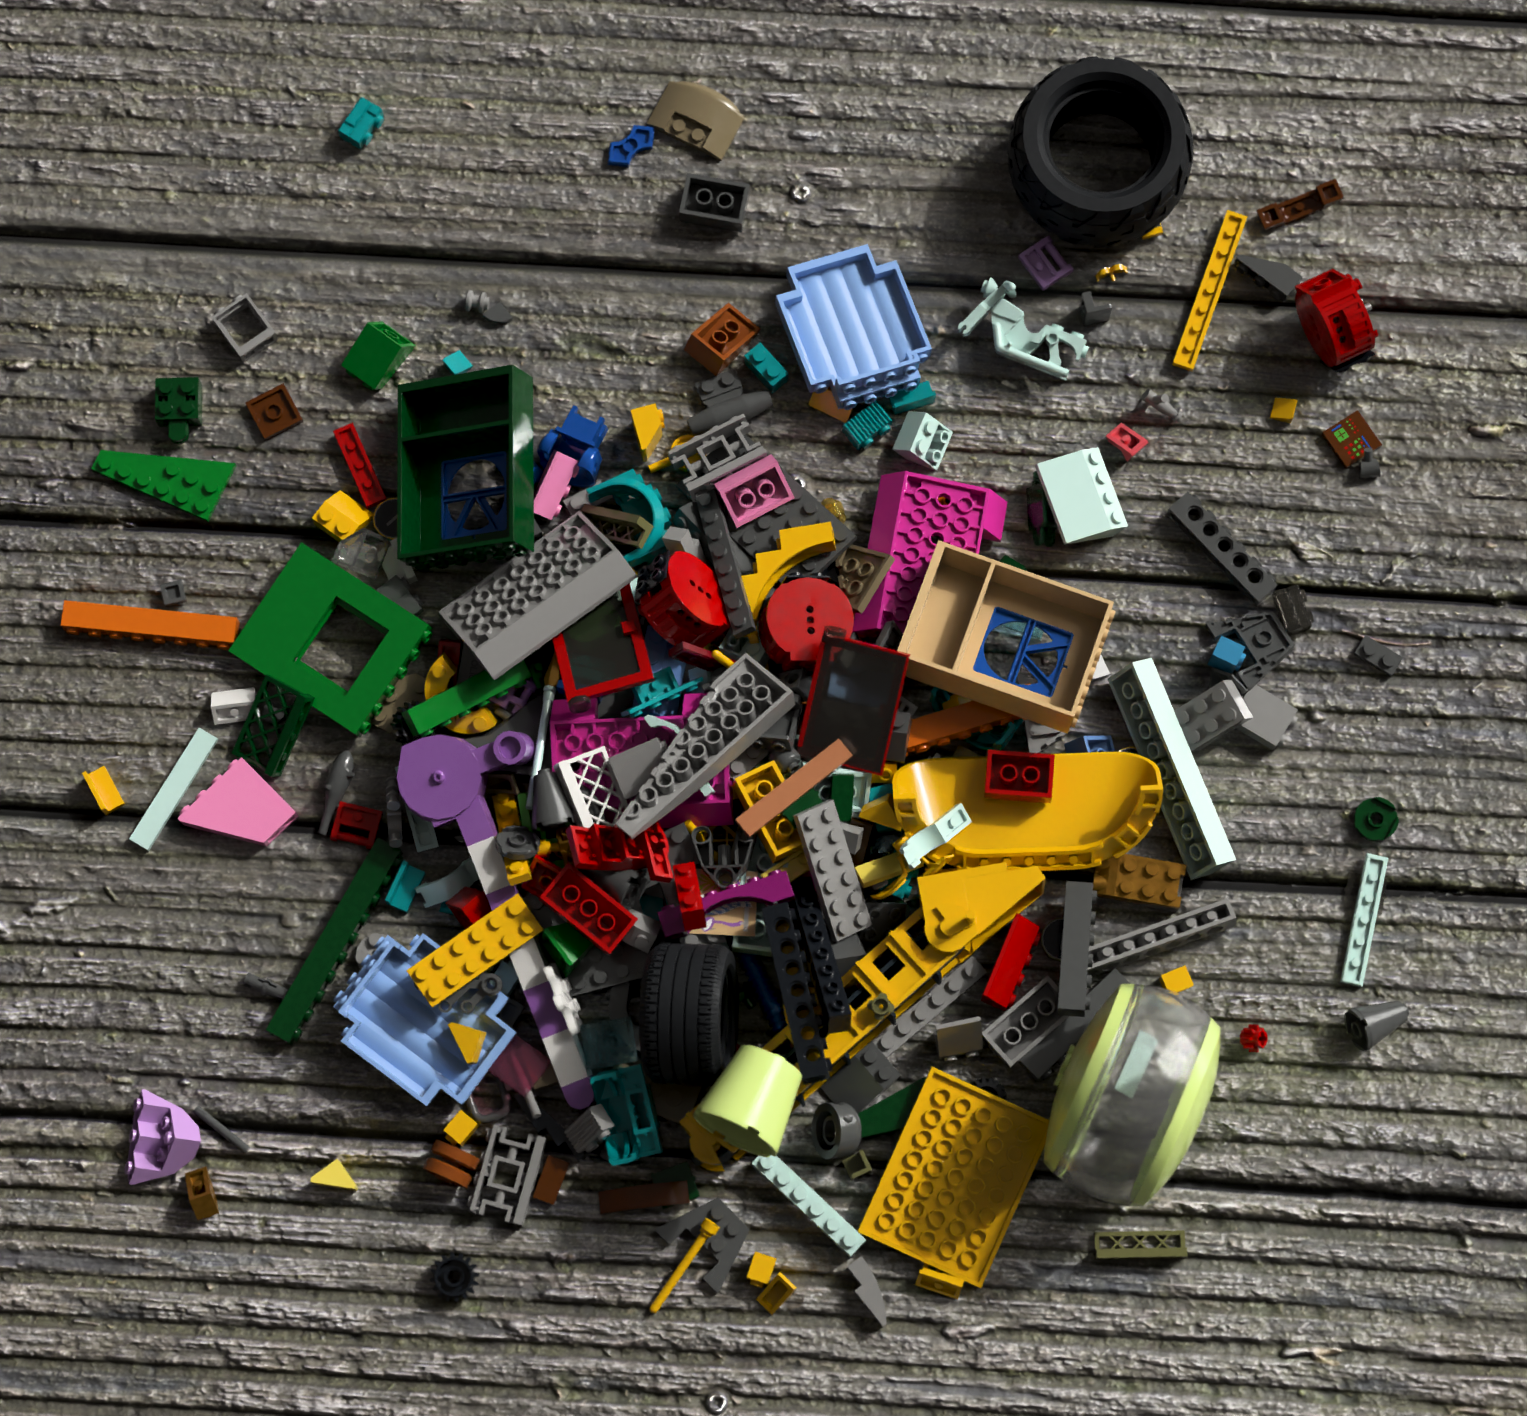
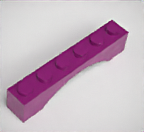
[658,870,795,942]

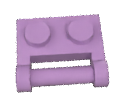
[1018,236,1074,291]

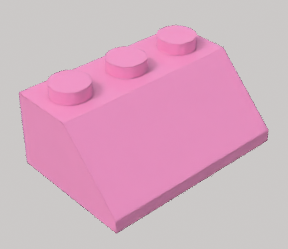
[534,450,580,520]
[714,454,794,528]

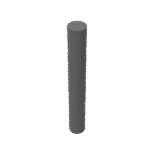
[193,1106,250,1154]

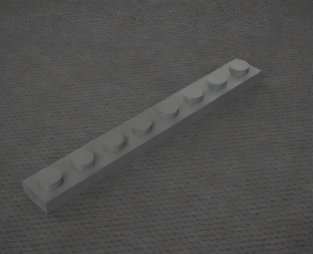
[695,489,756,639]

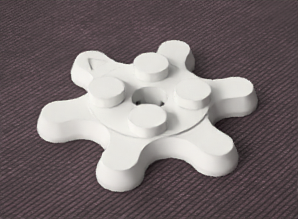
[544,963,583,1037]

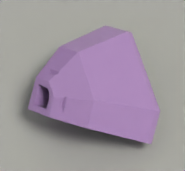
[125,1089,201,1185]

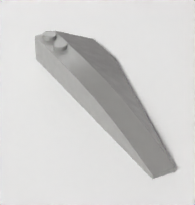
[616,653,795,839]

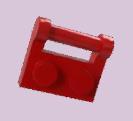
[330,801,383,850]

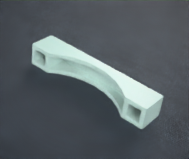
[751,1155,866,1258]

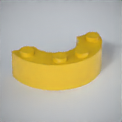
[424,652,498,734]

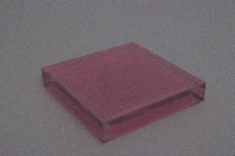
[489,1035,551,1097]

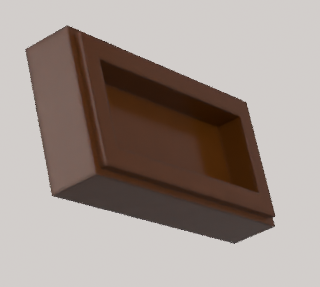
[533,1155,570,1205]

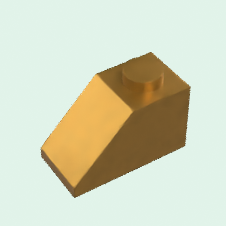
[185,1166,219,1220]

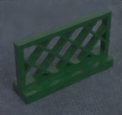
[232,675,315,777]

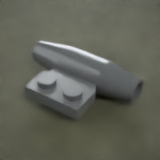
[687,368,773,436]

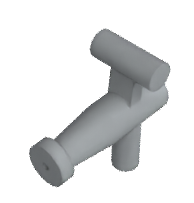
[1137,389,1183,423]

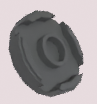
[495,825,540,860]

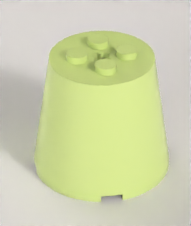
[693,1045,802,1157]

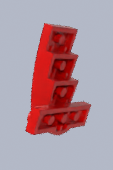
[566,821,674,883]

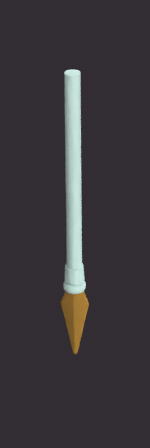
[526,651,559,810]

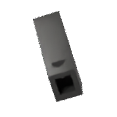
[1234,255,1302,303]

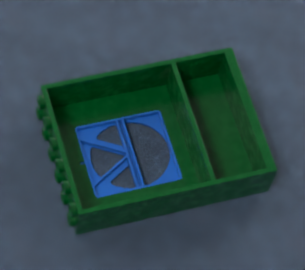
[397,365,534,572]

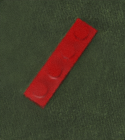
[333,423,386,509]

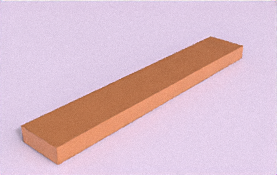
[735,738,853,838]

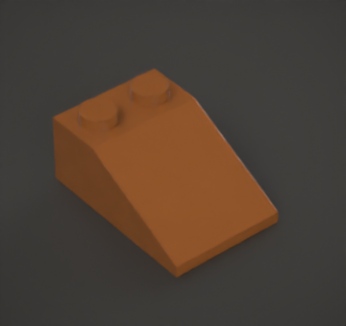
[684,303,761,376]

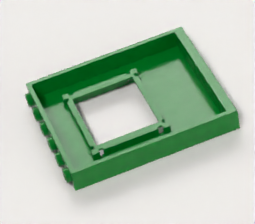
[228,542,433,737]

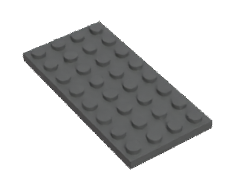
[676,434,857,584]

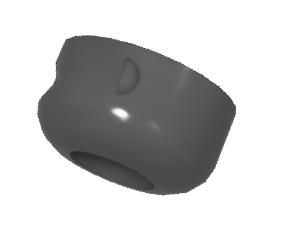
[812,1102,862,1159]

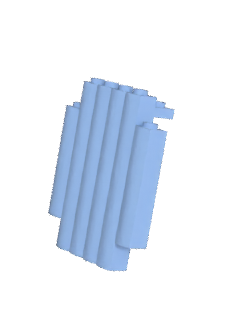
[775,244,932,410]
[333,933,517,1106]

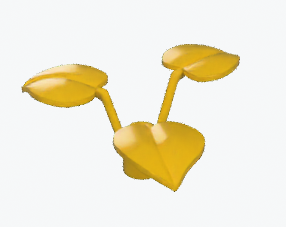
[870,835,954,899]

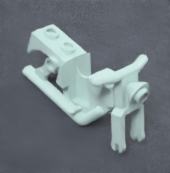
[958,277,1089,381]

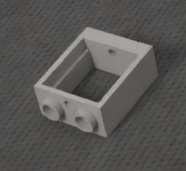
[211,293,278,363]

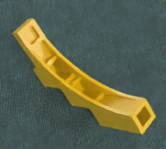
[742,522,836,644]

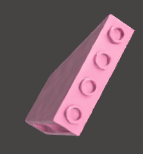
[177,757,298,847]

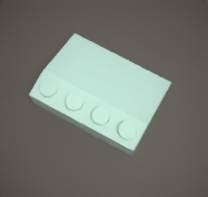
[1035,447,1128,545]

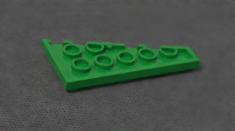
[91,450,237,522]

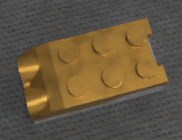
[1092,854,1186,912]

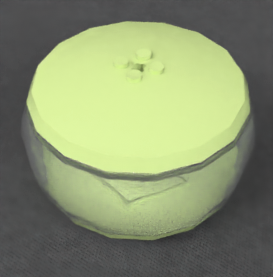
[1044,984,1220,1206]

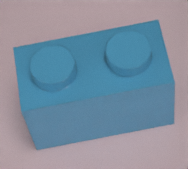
[1207,635,1246,674]

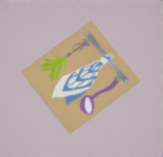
[689,869,758,937]

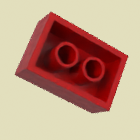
[984,749,1055,803]

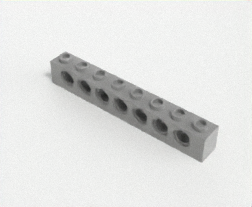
[1087,898,1236,977]

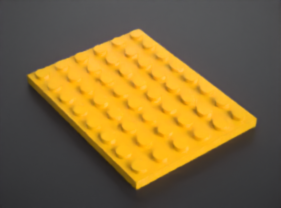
[857,1066,1049,1288]

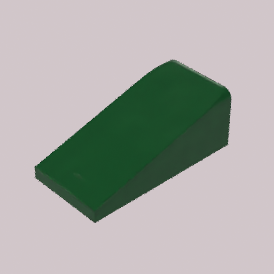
[828,774,854,821]

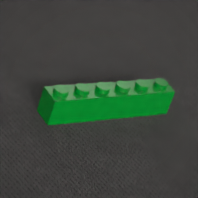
[401,660,531,737]

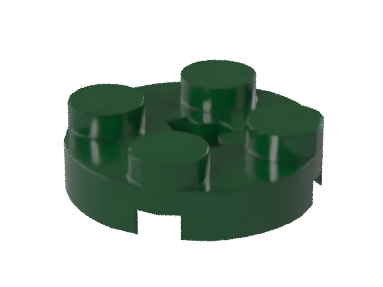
[1354,797,1399,842]

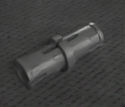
[243,973,289,1001]

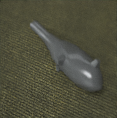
[318,750,355,835]

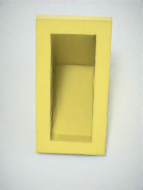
[310,1159,358,1191]

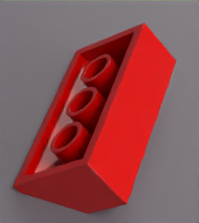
[539,862,638,956]
[981,913,1041,1011]

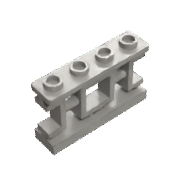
[667,414,767,502]
[467,1124,547,1227]

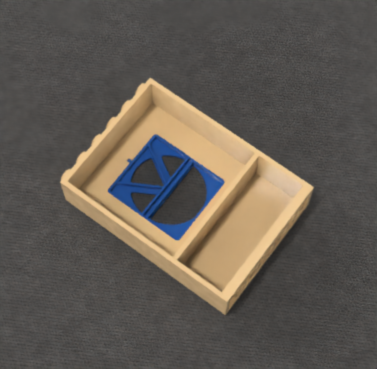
[891,540,1116,734]

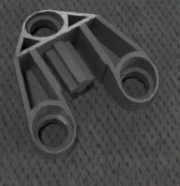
[691,826,757,891]

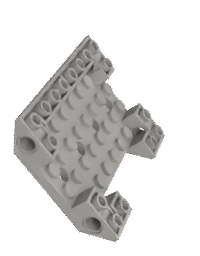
[438,511,637,680]

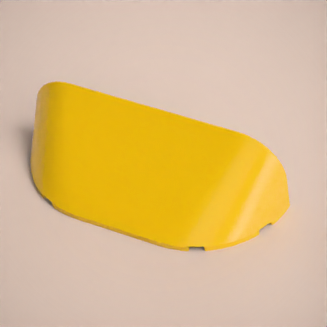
[892,752,1163,871]

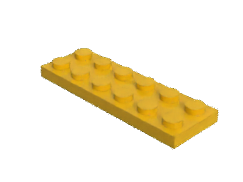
[406,893,543,1008]

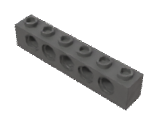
[1167,492,1277,607]

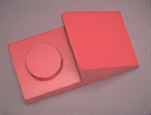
[1106,423,1148,462]

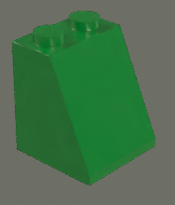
[341,321,416,390]

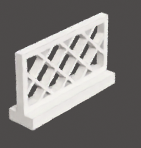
[553,746,628,828]

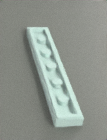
[129,728,218,851]
[1340,853,1388,987]

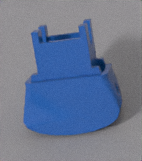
[537,405,608,488]

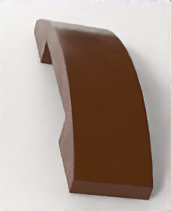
[1256,178,1344,230]
[598,1181,690,1215]

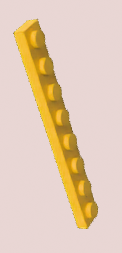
[1172,210,1248,372]

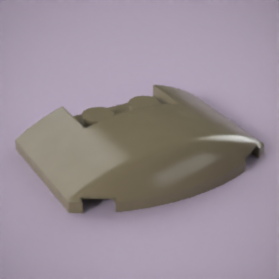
[646,81,745,161]

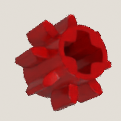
[1240,1024,1268,1052]

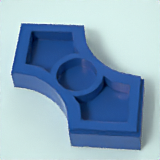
[608,125,655,167]

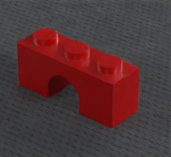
[672,861,707,931]

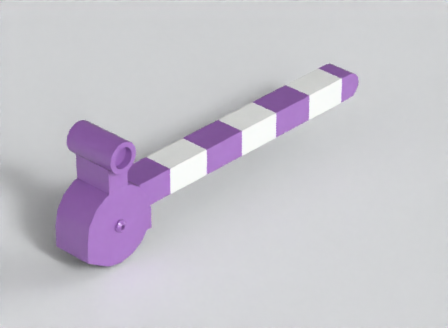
[396,731,596,1109]

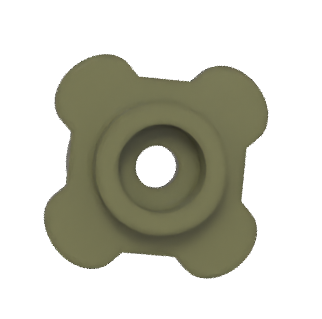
[867,993,895,1020]

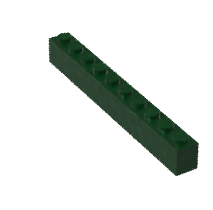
[266,838,403,1045]

